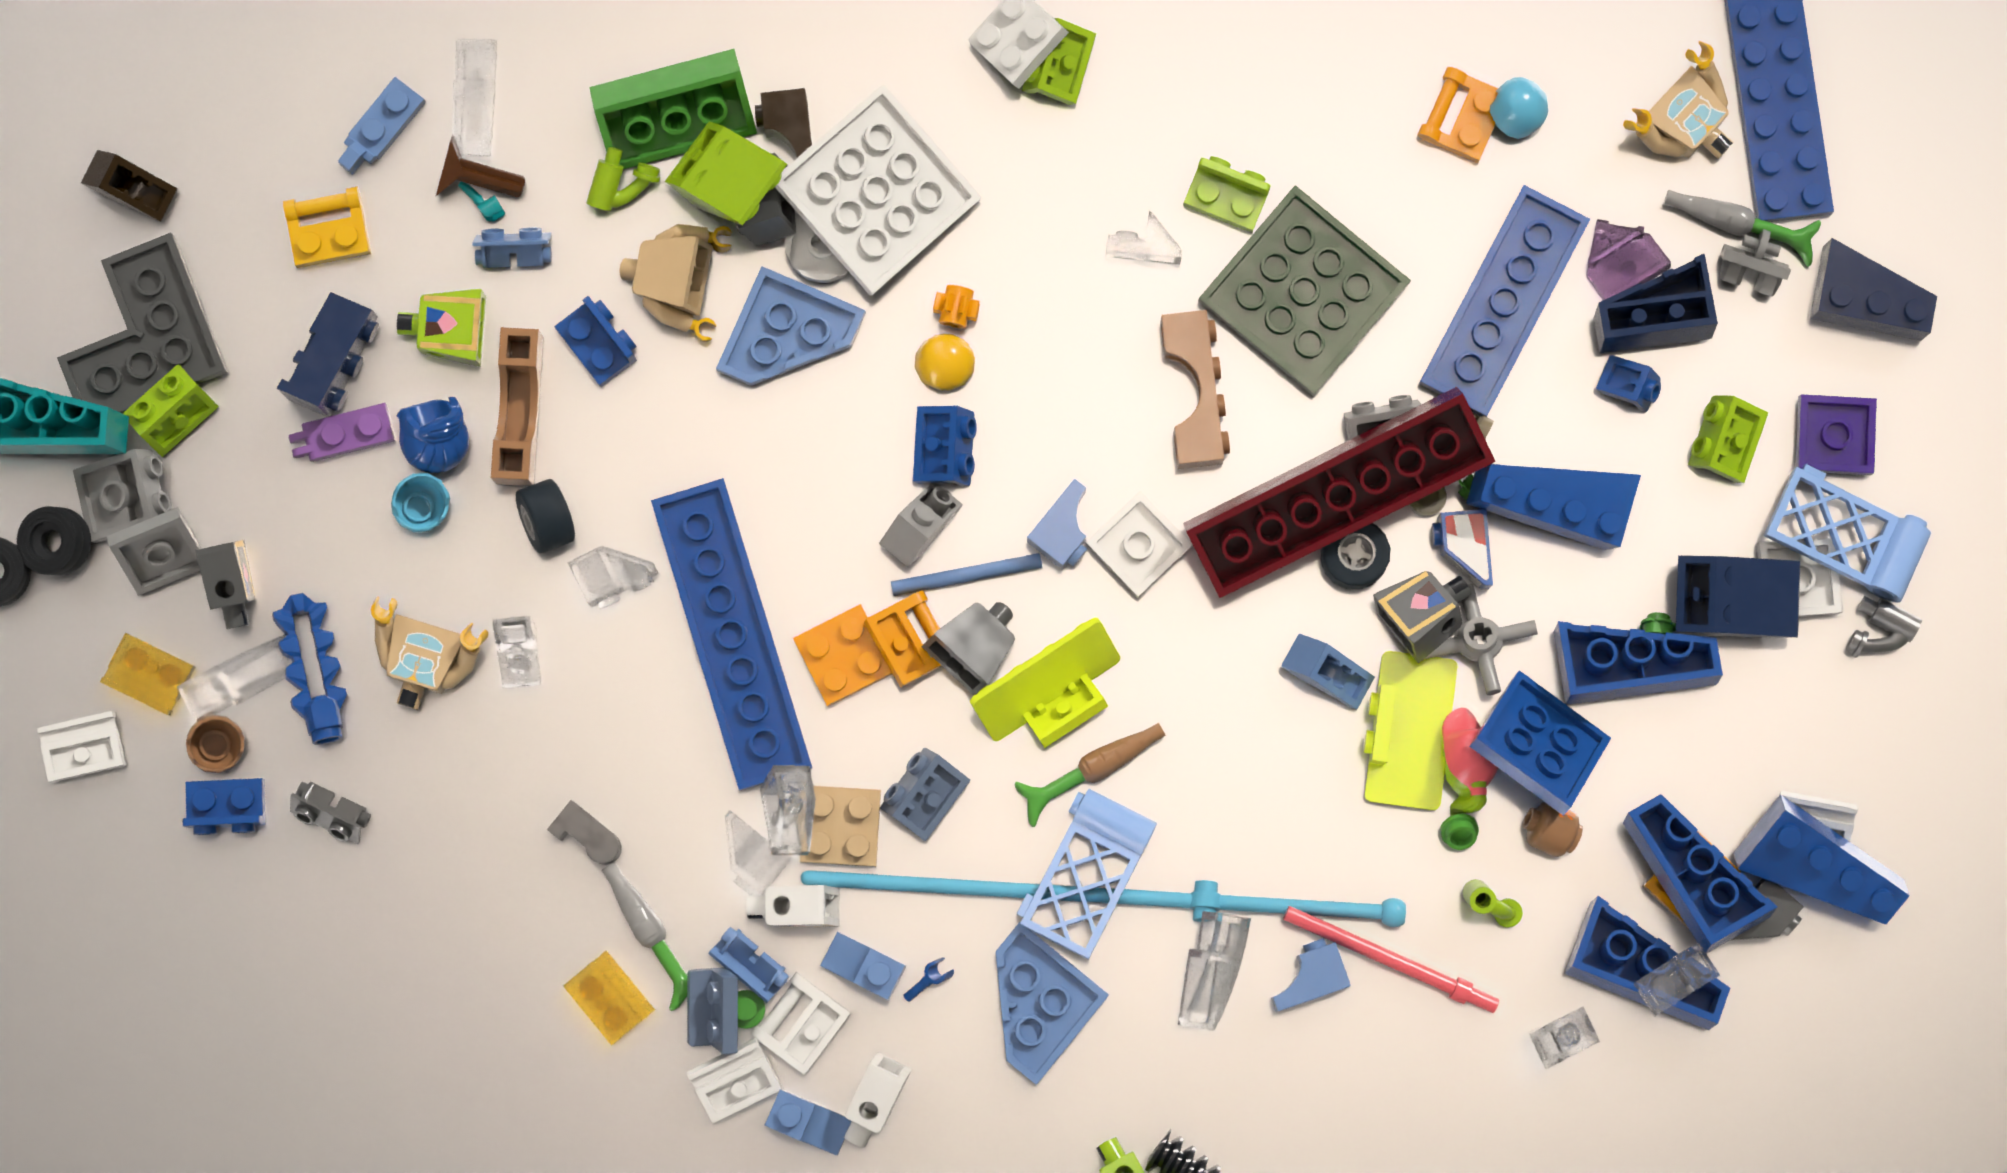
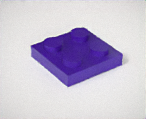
[1796,394,1877,475]

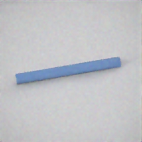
[891,553,1043,596]

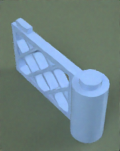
[1764,464,1931,603]
[1016,789,1157,960]

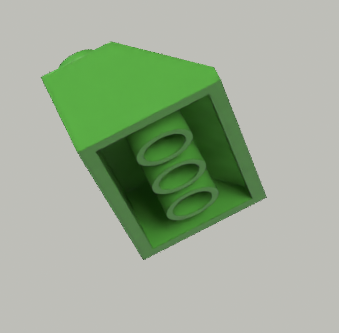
[589,48,757,169]

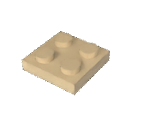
[800,785,881,867]

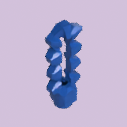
[272,593,347,745]

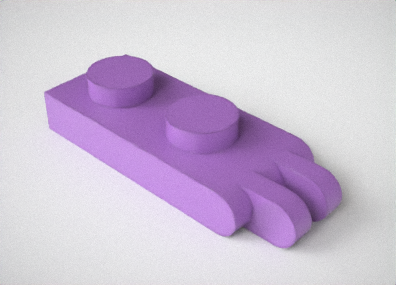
[289,403,396,462]

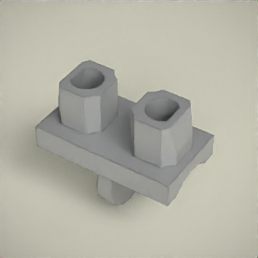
[1720,229,1791,297]

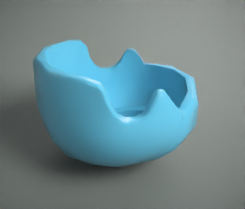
[1490,77,1549,139]
[391,473,450,532]

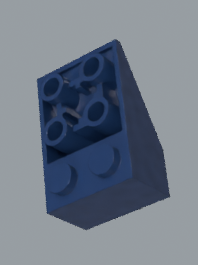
[1676,555,1800,638]

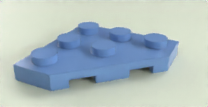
[716,266,866,386]
[995,922,1109,1085]

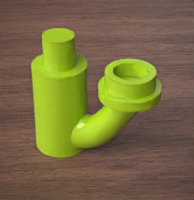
[586,147,661,211]
[1462,879,1523,927]

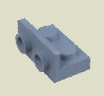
[880,747,971,841]
[687,967,738,1054]

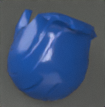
[396,397,470,473]

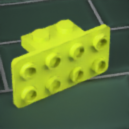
[970,617,1121,748]
[1363,651,1458,810]

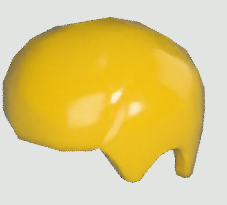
[914,334,975,391]

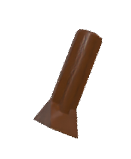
[435,135,525,197]

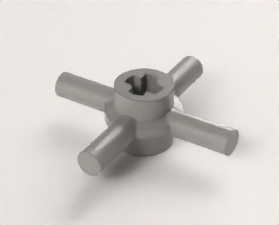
[1425,584,1538,695]

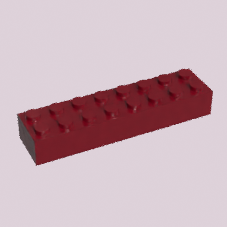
[1183,387,1496,598]

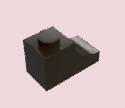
[755,88,812,158]
[81,150,178,222]

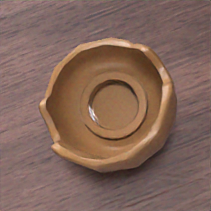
[186,715,244,773]

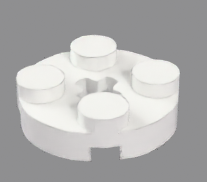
[785,216,849,283]

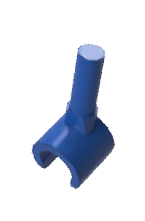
[903,957,954,1002]

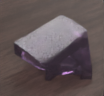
[1587,219,1671,300]

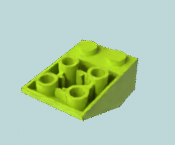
[665,121,787,226]

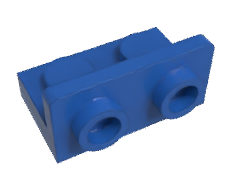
[554,296,637,387]
[913,405,977,486]
[182,778,266,835]

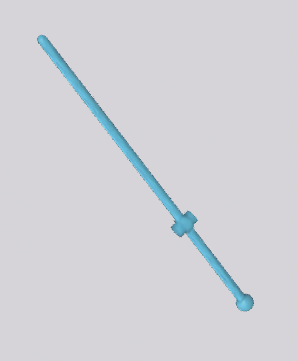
[801,870,1406,928]

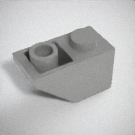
[879,483,963,567]

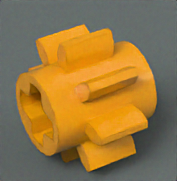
[933,285,980,329]

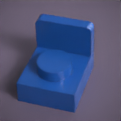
[1596,354,1661,412]

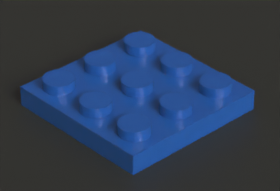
[1469,670,1611,816]

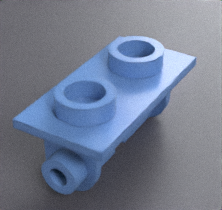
[472,227,552,268]
[708,927,789,1003]

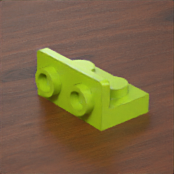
[1022,18,1096,105]
[1183,156,1271,233]
[123,365,219,457]
[1688,395,1769,483]

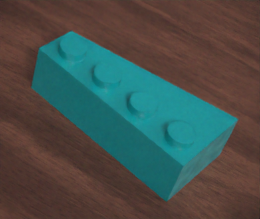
[0,378,129,454]

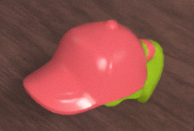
[1442,708,1498,816]

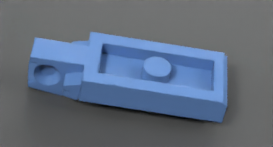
[338,77,426,175]

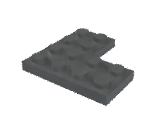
[57,232,228,414]

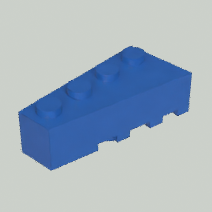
[1623,794,1777,954]

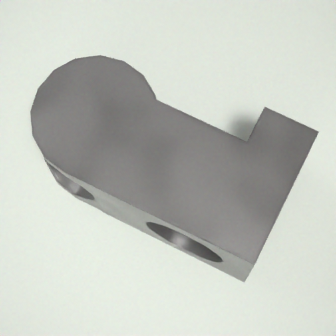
[547,800,622,865]

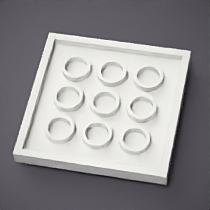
[775,83,982,296]

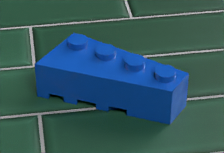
[1466,464,1641,550]
[1553,621,1723,705]
[1734,794,1910,925]
[1564,896,1731,1030]

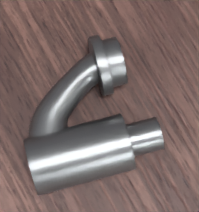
[1846,596,1922,658]

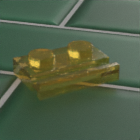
[100,632,196,716]
[563,950,656,1045]

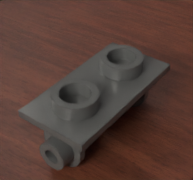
[290,782,371,844]

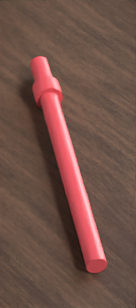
[1283,906,1499,1013]

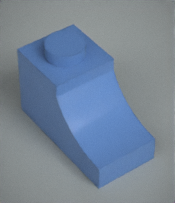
[1027,478,1087,570]
[1281,633,1375,710]
[820,931,906,1001]
[1271,938,1351,1012]
[764,1089,851,1156]

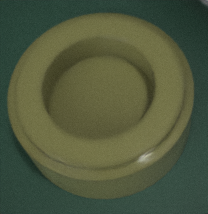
[1409,487,1447,517]

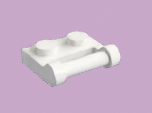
[750,972,851,1075]

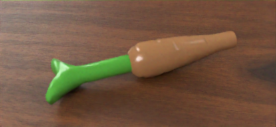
[1015,722,1166,827]

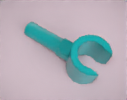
[458,182,505,222]

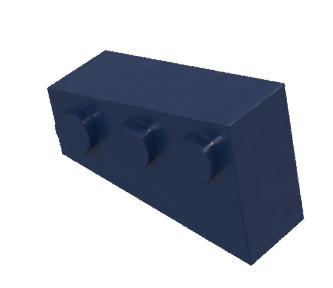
[1810,238,1938,341]
[1593,253,1718,353]
[276,292,379,417]

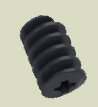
[1145,1129,1221,1173]

